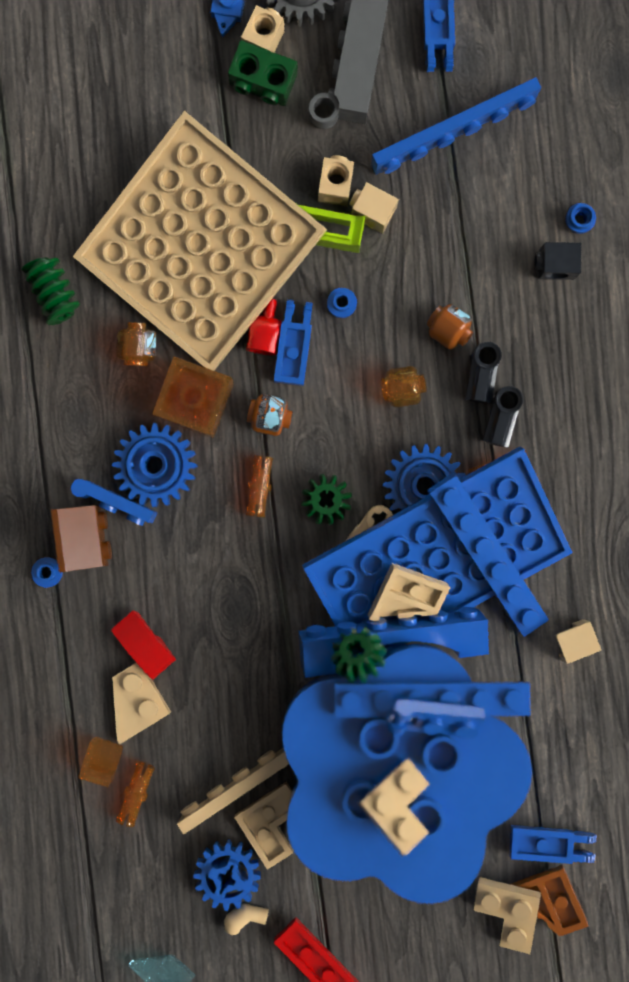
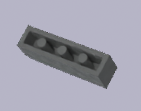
[309,0,388,129]

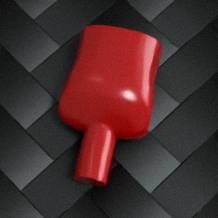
[246,299,282,356]

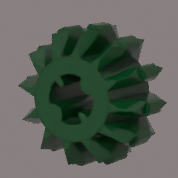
[301,474,352,525]
[331,627,386,684]

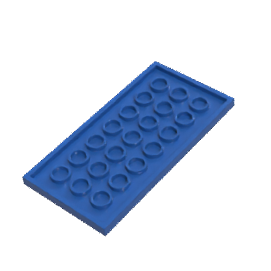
[302,446,572,658]

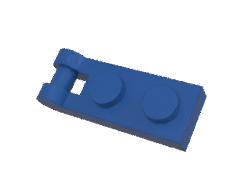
[71,479,158,526]
[387,699,485,738]

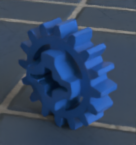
[194,839,261,911]

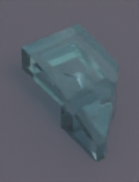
[128,955,196,982]

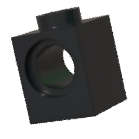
[534,242,581,280]

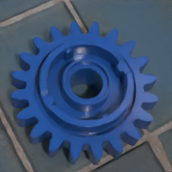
[112,423,198,507]
[382,444,466,511]

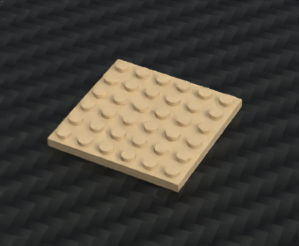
[73,111,327,372]

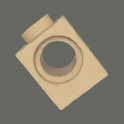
[241,5,284,52]
[318,155,354,206]
[349,182,399,234]

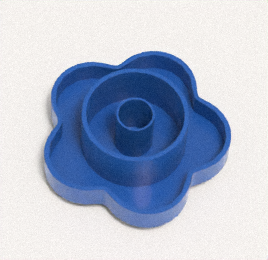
[283,643,532,904]

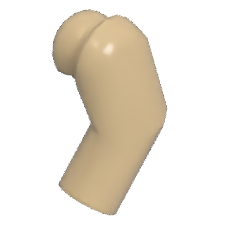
[224,903,269,935]

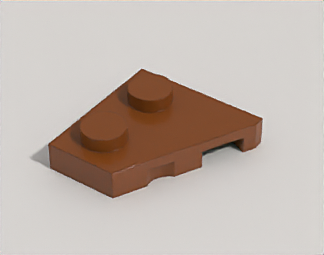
[510,864,589,937]

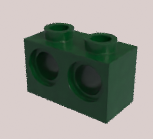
[228,40,298,106]

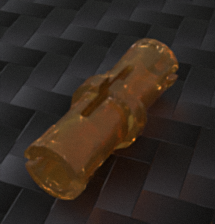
[246,455,274,518]
[116,761,155,827]

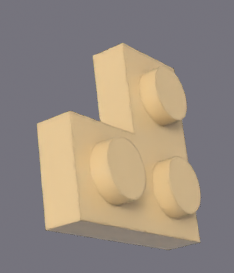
[358,759,429,856]
[234,781,293,870]
[474,877,541,954]

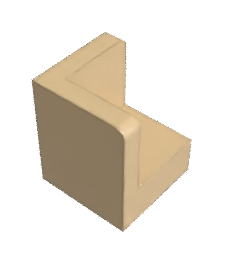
[555,619,602,664]

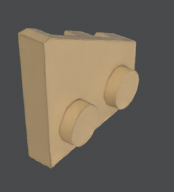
[368,563,450,621]
[112,663,171,744]

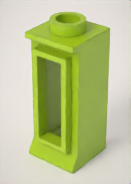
[296,203,366,253]

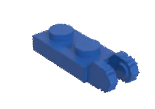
[423,0,455,72]
[274,300,313,386]
[509,825,597,864]

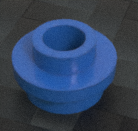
[565,203,596,234]
[327,288,357,318]
[31,557,63,588]

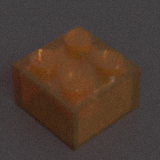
[152,357,234,438]

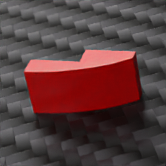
[111,610,176,679]

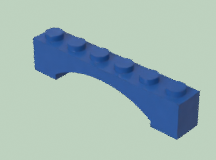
[298,607,489,678]

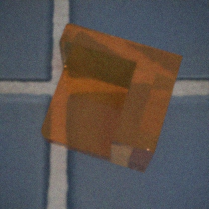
[78,737,124,787]

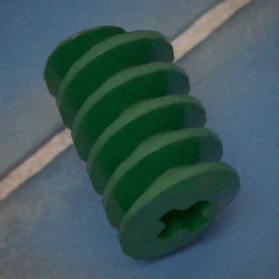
[21,257,81,325]

